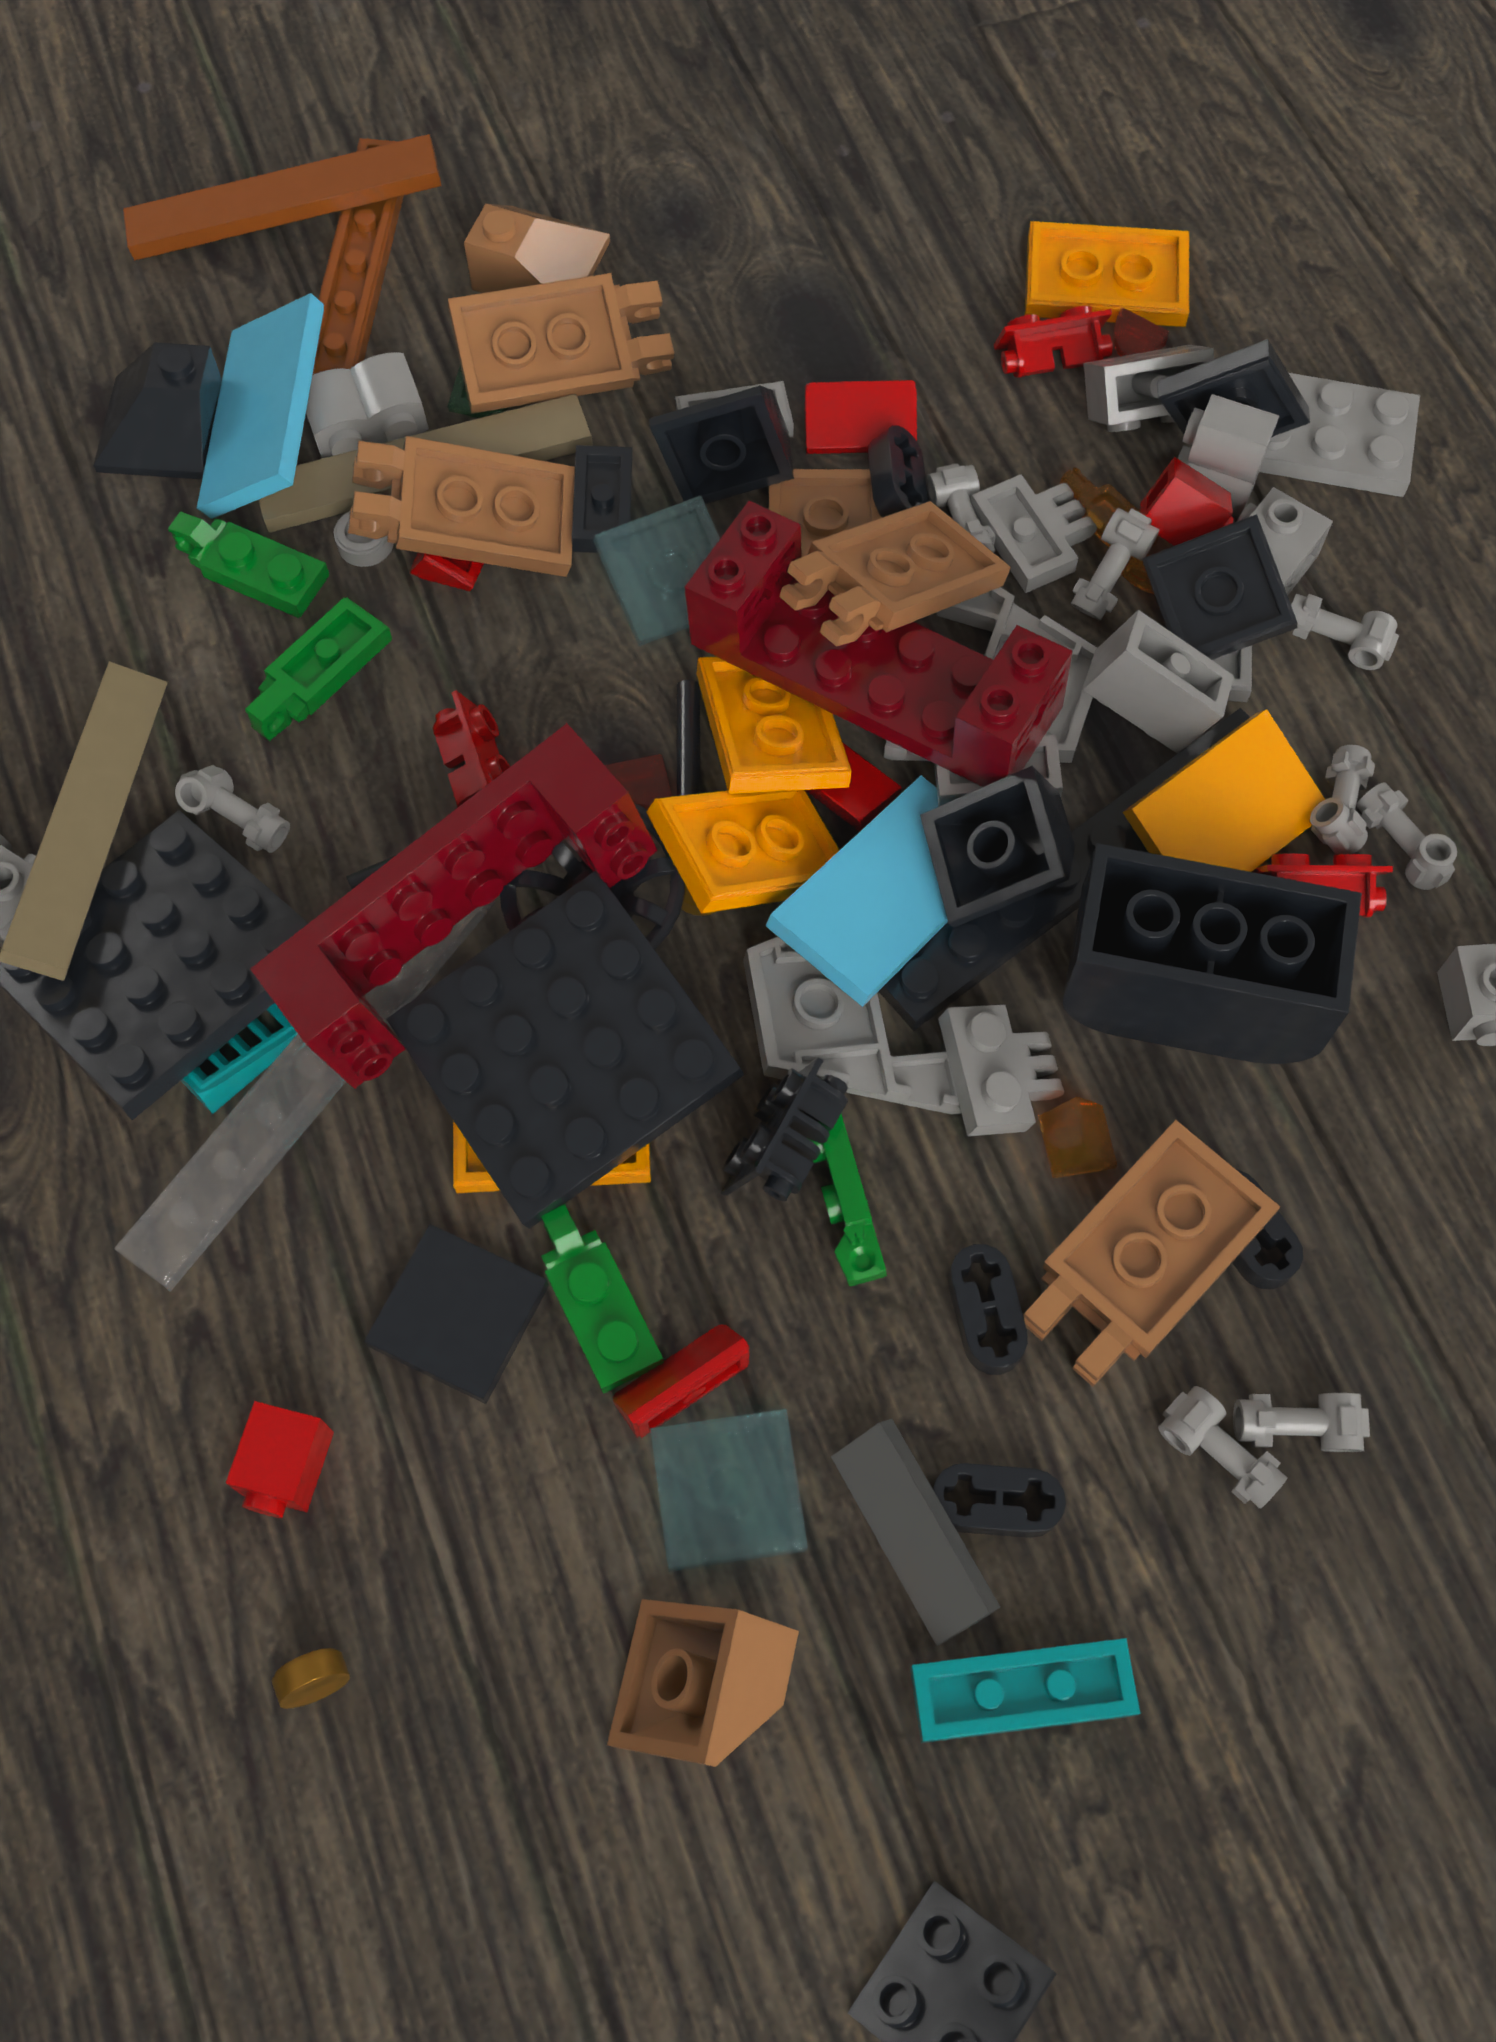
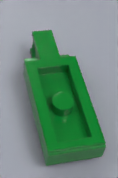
[168,512,330,618]
[245,597,392,741]
[807,1114,887,1287]
[541,1204,664,1394]

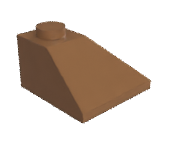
[464,203,610,293]
[607,1599,799,1767]

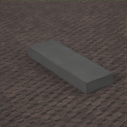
[831,1419,1001,1646]

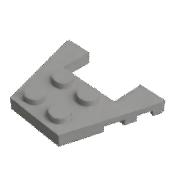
[884,587,1097,763]
[743,937,961,1114]

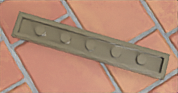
[259,394,593,533]
[0,661,168,981]

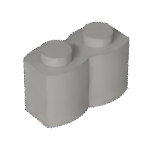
[306,352,429,459]
[1178,394,1279,519]

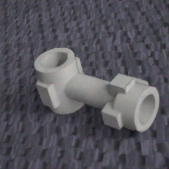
[926,463,996,553]
[1071,508,1160,621]
[1291,593,1399,670]
[1310,745,1375,855]
[175,765,290,853]
[1357,782,1457,890]
[1158,1386,1288,1509]
[1233,1393,1370,1452]

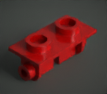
[994,306,1113,378]
[432,690,510,808]
[1252,853,1393,917]

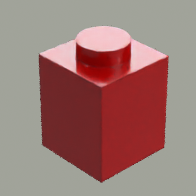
[1140,457,1234,546]
[226,1401,334,1518]

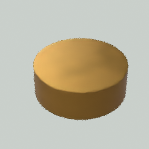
[272,1648,350,1709]

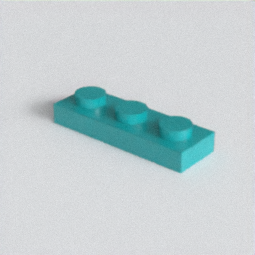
[910,1638,1141,1743]

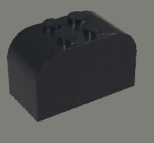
[1063,843,1362,1064]

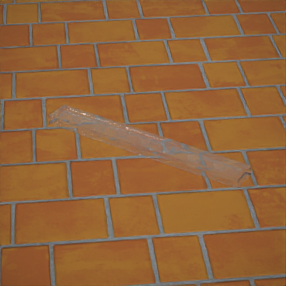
[114,900,496,1292]

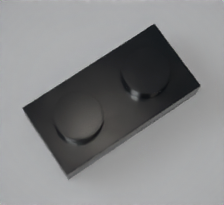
[572,445,633,554]

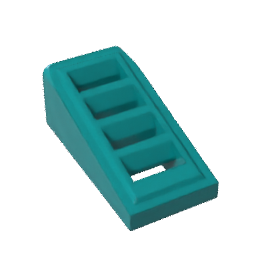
[181,1003,301,1114]

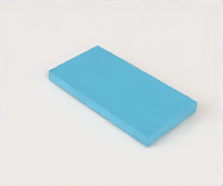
[197,293,324,519]
[766,775,948,1007]

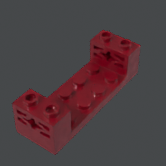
[685,501,1073,787]
[250,723,658,1089]

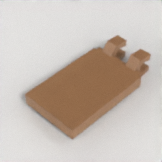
[448,273,674,414]
[348,436,575,577]
[769,469,882,557]
[779,501,1011,647]
[1024,1120,1280,1387]

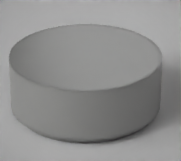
[334,511,394,567]

